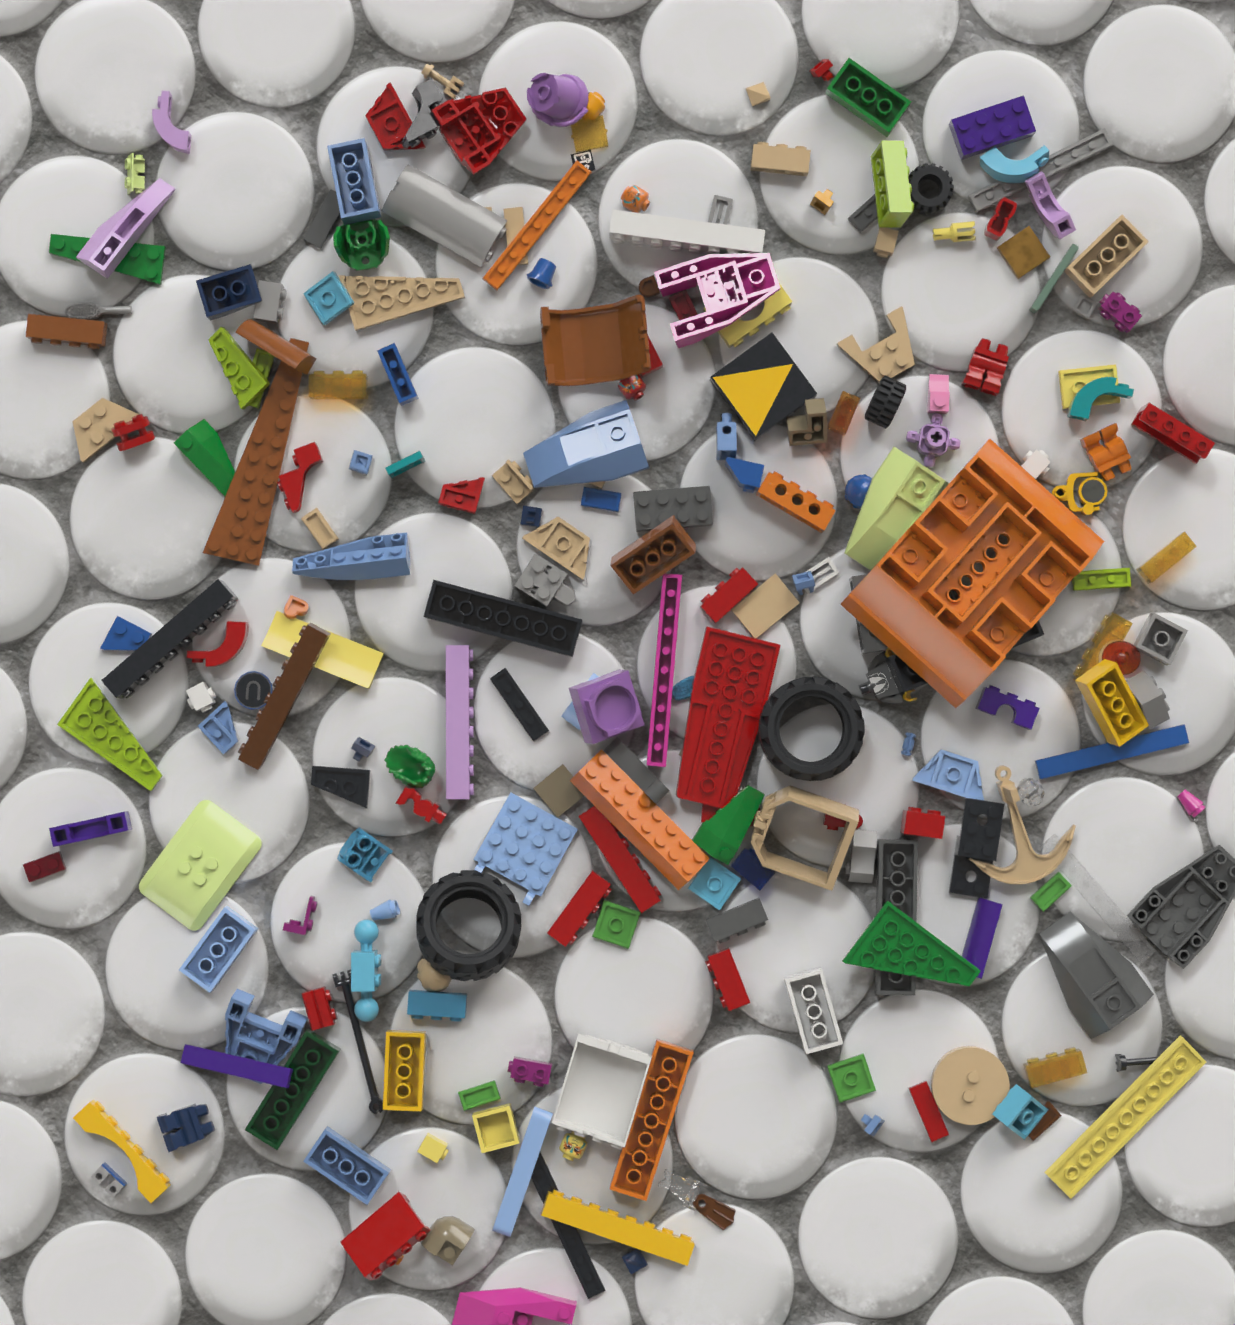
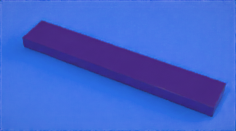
[180,1044,293,1088]

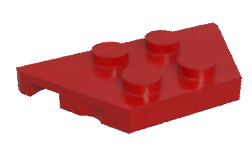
[365,82,426,150]

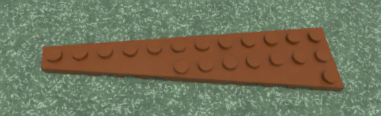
[202,338,309,566]

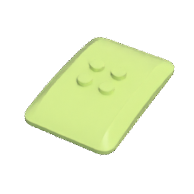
[139,800,262,931]

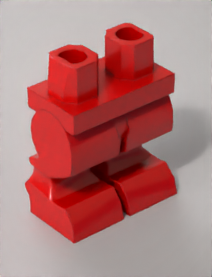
[961,338,1009,396]
[395,786,447,824]

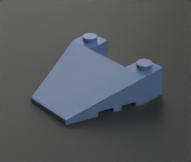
[225,989,308,1084]

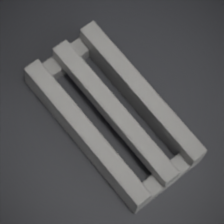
[708,195,733,225]

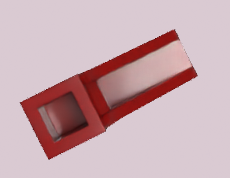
[277,442,323,513]

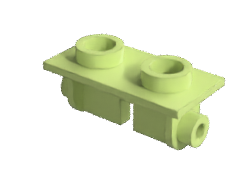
[124,153,145,194]

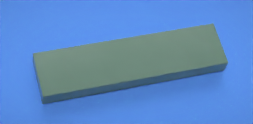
[1029,244,1079,314]

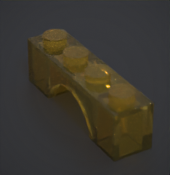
[1073,612,1133,681]

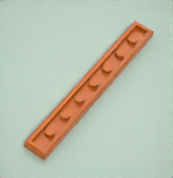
[482,160,592,291]

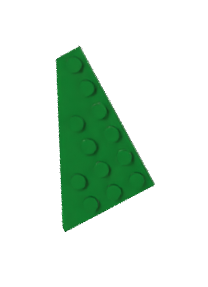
[842,901,981,987]

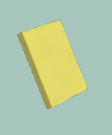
[1058,365,1120,409]

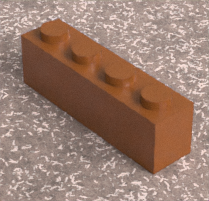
[26,314,108,349]

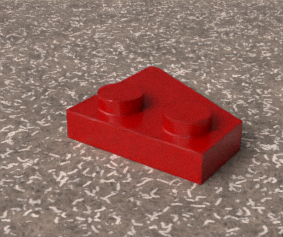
[438,477,485,514]

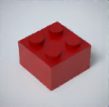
[900,807,945,839]

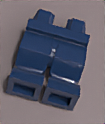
[156,1103,215,1153]

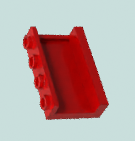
[1131,402,1215,464]
[340,1192,430,1281]

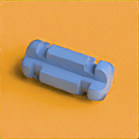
[901,732,916,756]

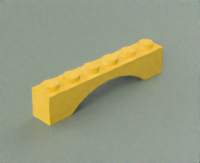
[73,1100,171,1203]

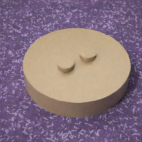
[931,1046,1010,1125]

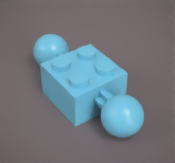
[351,920,381,1022]

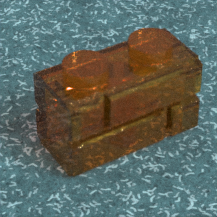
[827,391,860,436]

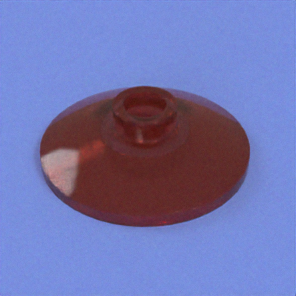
[1102,641,1141,675]

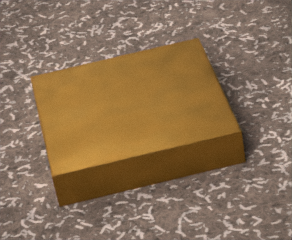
[997,226,1051,279]

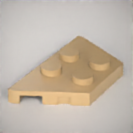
[72,398,139,463]
[522,517,590,580]

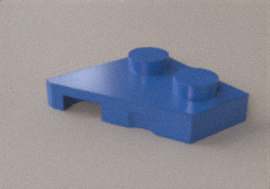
[100,616,152,650]

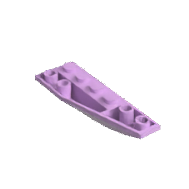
[76,178,175,279]

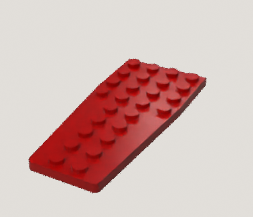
[676,627,781,808]

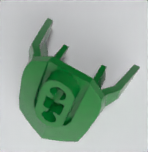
[333,219,390,271]

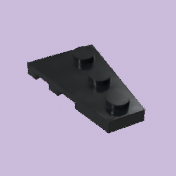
[311,766,370,808]

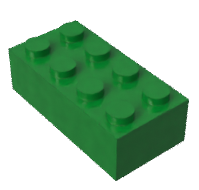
[825,58,912,137]

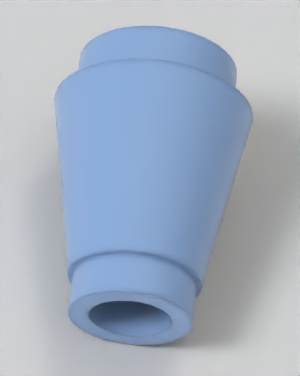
[370,899,400,921]

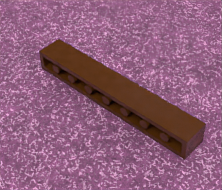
[238,623,331,770]

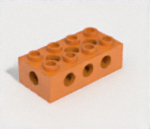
[756,471,836,533]

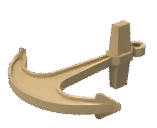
[969,765,1076,884]

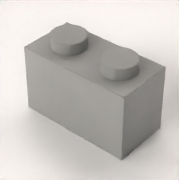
[253,280,286,324]

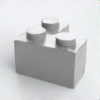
[1126,671,1170,729]

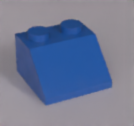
[725,457,764,493]

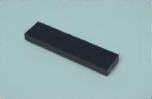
[490,668,549,741]

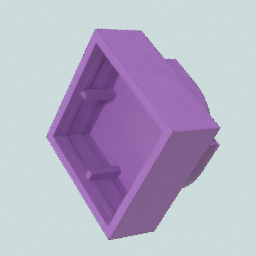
[569,669,644,744]

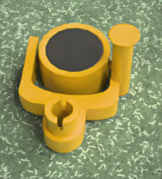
[1051,472,1108,516]

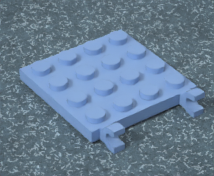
[473,792,578,906]

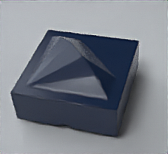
[622,1248,648,1274]

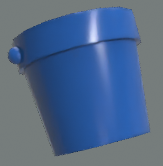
[527,258,556,289]

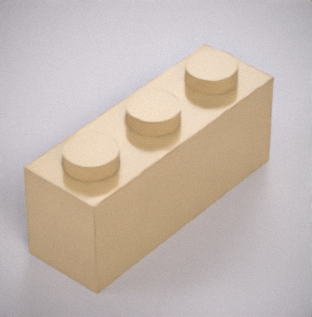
[750,142,811,177]

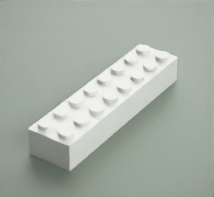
[609,209,765,255]

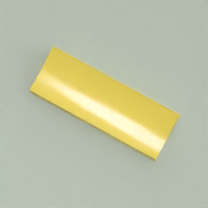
[261,611,384,689]

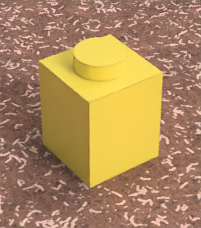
[417,1133,449,1163]

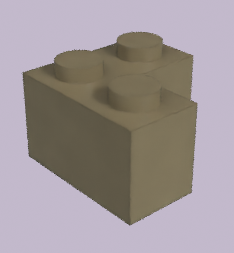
[786,398,828,446]

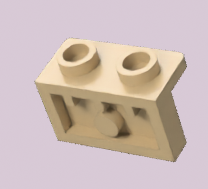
[492,459,534,505]

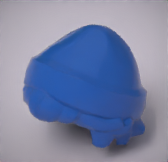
[845,474,872,509]

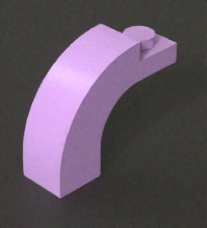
[1025,172,1076,239]

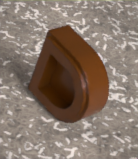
[639,275,660,298]

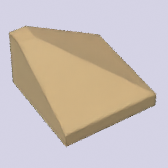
[746,82,771,107]

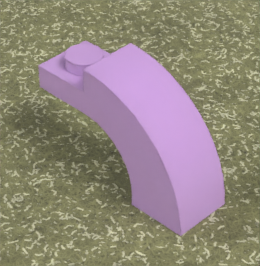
[152,91,192,154]

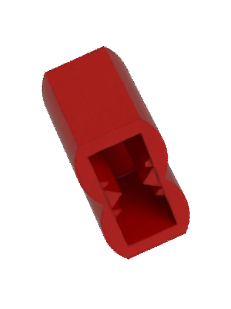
[984,197,1017,241]

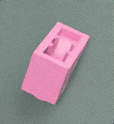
[927,374,950,414]

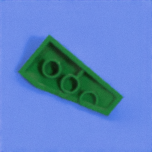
[174,419,236,496]
[692,785,765,865]

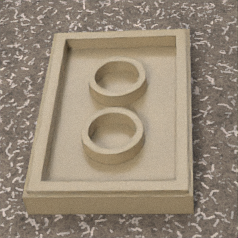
[731,573,800,638]

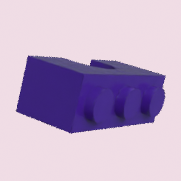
[975,685,1040,730]

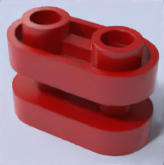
[111,414,155,451]

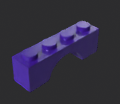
[49,811,132,847]

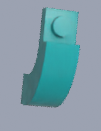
[1067,377,1134,421]

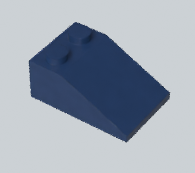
[196,264,262,321]

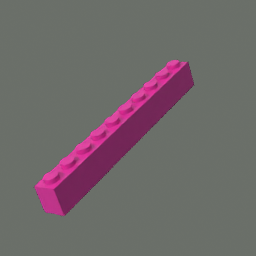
[647,573,682,767]

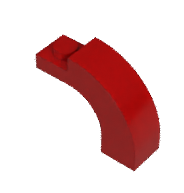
[187,621,248,667]

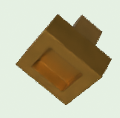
[810,189,834,215]

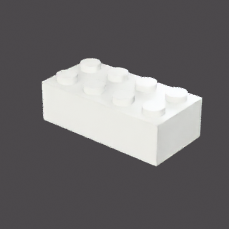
[784,967,843,1054]

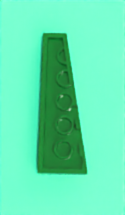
[49,234,166,284]

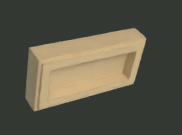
[301,508,339,550]

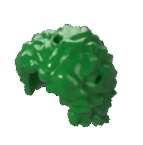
[384,745,435,788]

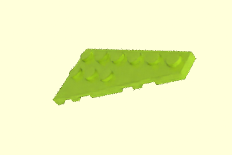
[57,678,163,791]

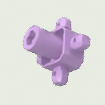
[906,413,961,468]

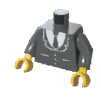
[858,648,917,704]

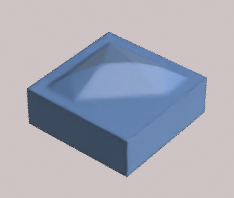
[349,450,372,475]

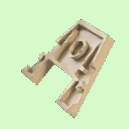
[837,306,915,382]

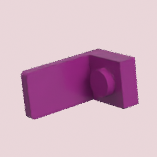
[283,896,317,935]

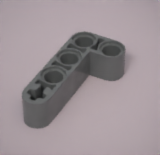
[604,737,670,804]

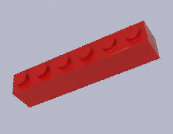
[579,806,662,913]

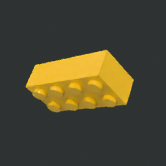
[1075,659,1149,747]
[383,1030,426,1111]

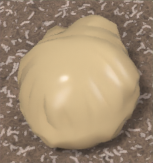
[417,959,452,992]

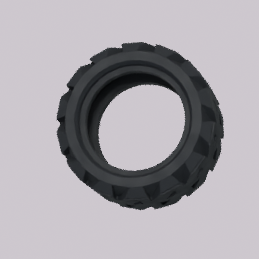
[758,676,865,781]
[416,870,521,981]

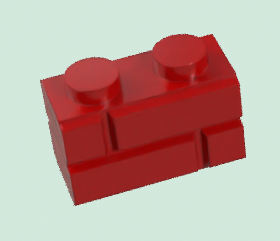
[302,986,338,1031]

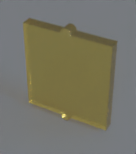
[571,115,608,152]

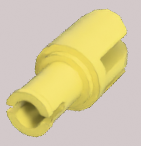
[933,221,976,242]

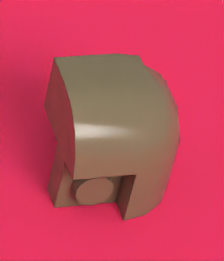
[421,1216,475,1266]

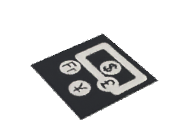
[571,150,595,171]

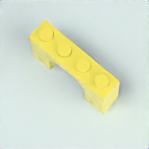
[703,283,792,348]

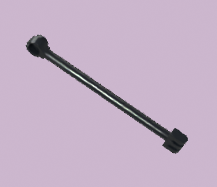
[332,969,383,1114]

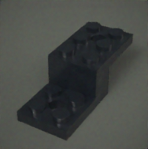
[949,798,1005,898]

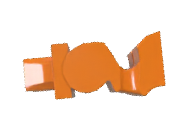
[1080,423,1131,481]

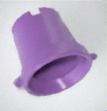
[527,73,588,127]

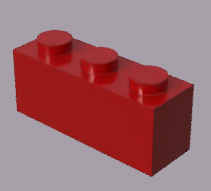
[700,567,758,624]
[705,947,750,1011]

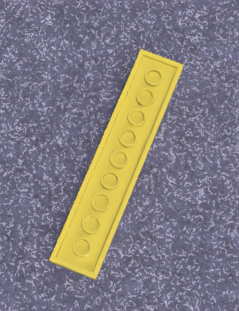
[1044,1035,1206,1199]

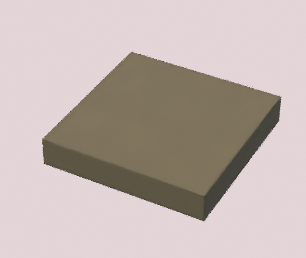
[533,764,584,818]

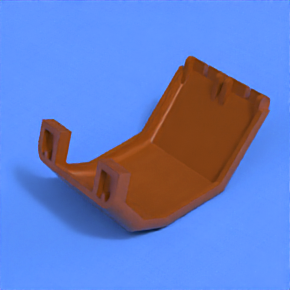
[540,295,651,386]

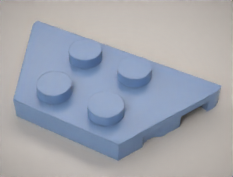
[912,749,984,800]

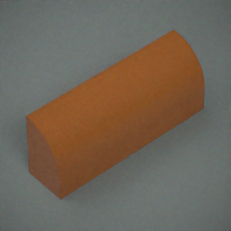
[236,319,317,375]

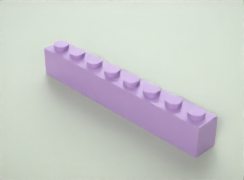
[446,645,474,799]

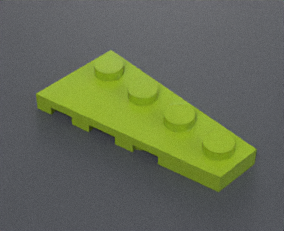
[208,327,270,410]

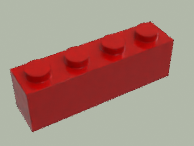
[547,870,612,947]

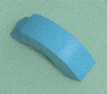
[980,145,1049,184]

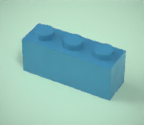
[407,990,467,1021]

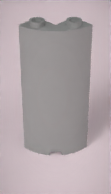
[381,164,507,267]

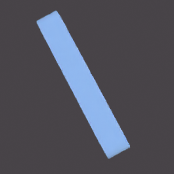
[492,1107,553,1237]

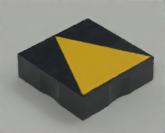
[710,332,817,441]

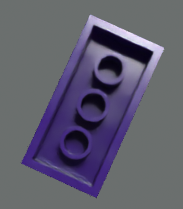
[949,95,1036,160]

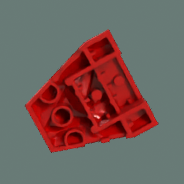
[431,87,527,175]

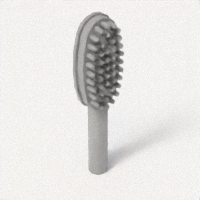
[65,302,132,320]

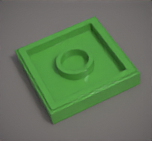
[592,900,641,949]
[827,1053,876,1103]

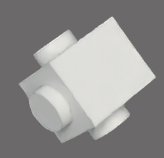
[1021,449,1050,479]
[186,682,216,713]

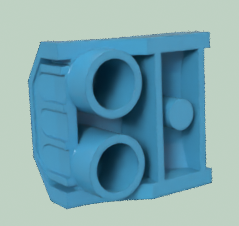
[337,827,393,882]

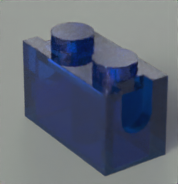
[730,848,775,891]

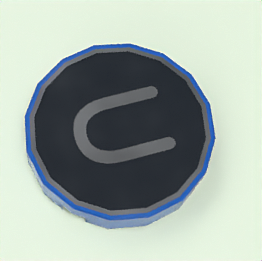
[234,671,273,709]

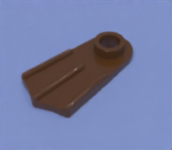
[693,1194,736,1230]

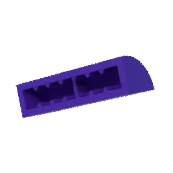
[962,897,1003,979]

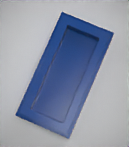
[581,487,622,512]

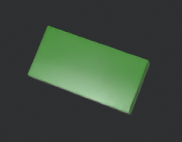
[1030,872,1072,912]
[458,1080,501,1111]

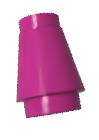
[1177,789,1206,818]

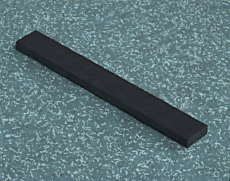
[531,1151,605,1299]

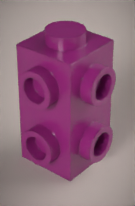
[1098,292,1142,333]
[507,1056,552,1087]

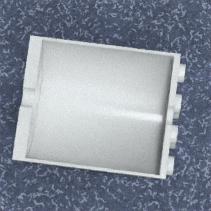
[552,1034,652,1149]

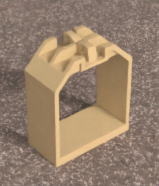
[751,785,859,891]

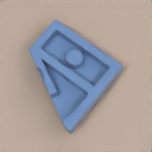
[198,701,238,754]

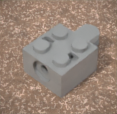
[515,554,575,607]

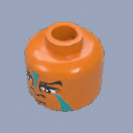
[621,185,650,213]

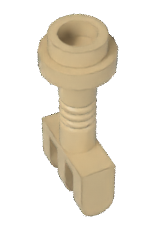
[421,64,464,99]

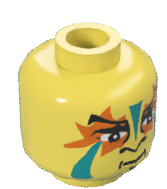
[559,1131,587,1161]

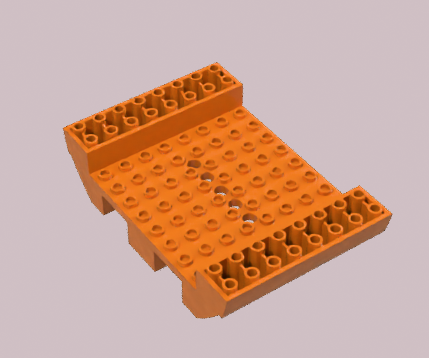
[840,439,1105,708]

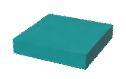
[385,451,426,478]

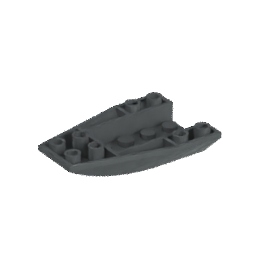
[1127,845,1235,969]
[1039,911,1154,1039]

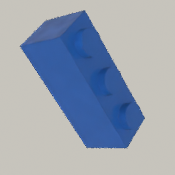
[377,343,419,406]

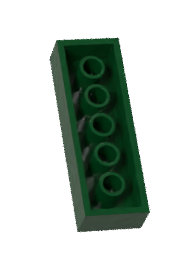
[245,1029,341,1150]

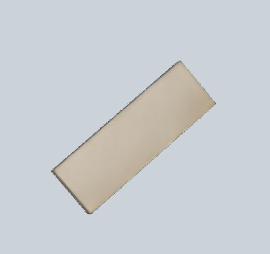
[503,207,528,266]

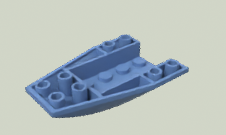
[523,400,649,488]

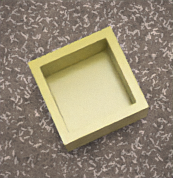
[472,1103,520,1153]

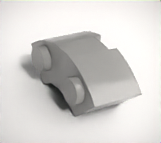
[845,829,877,883]

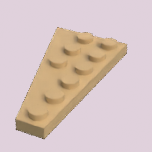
[338,275,465,331]

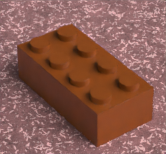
[610,515,696,595]

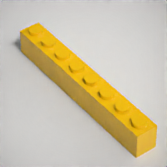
[541,1190,695,1266]

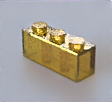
[309,370,368,399]
[1136,532,1197,584]
[1023,1047,1088,1088]

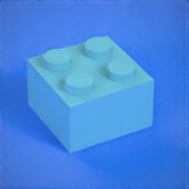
[992,1084,1048,1140]

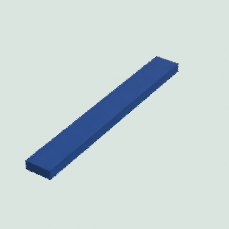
[1035,724,1189,779]

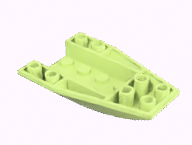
[844,447,949,570]

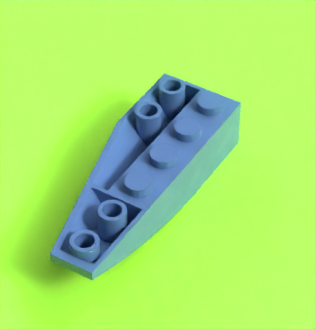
[292,532,411,580]

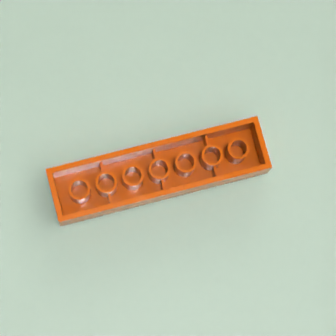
[570,749,710,890]
[610,1039,694,1201]

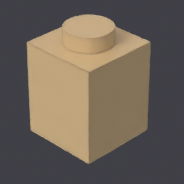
[873,228,899,258]

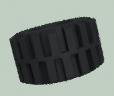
[908,163,954,215]
[865,375,906,429]

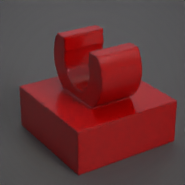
[809,59,834,81]

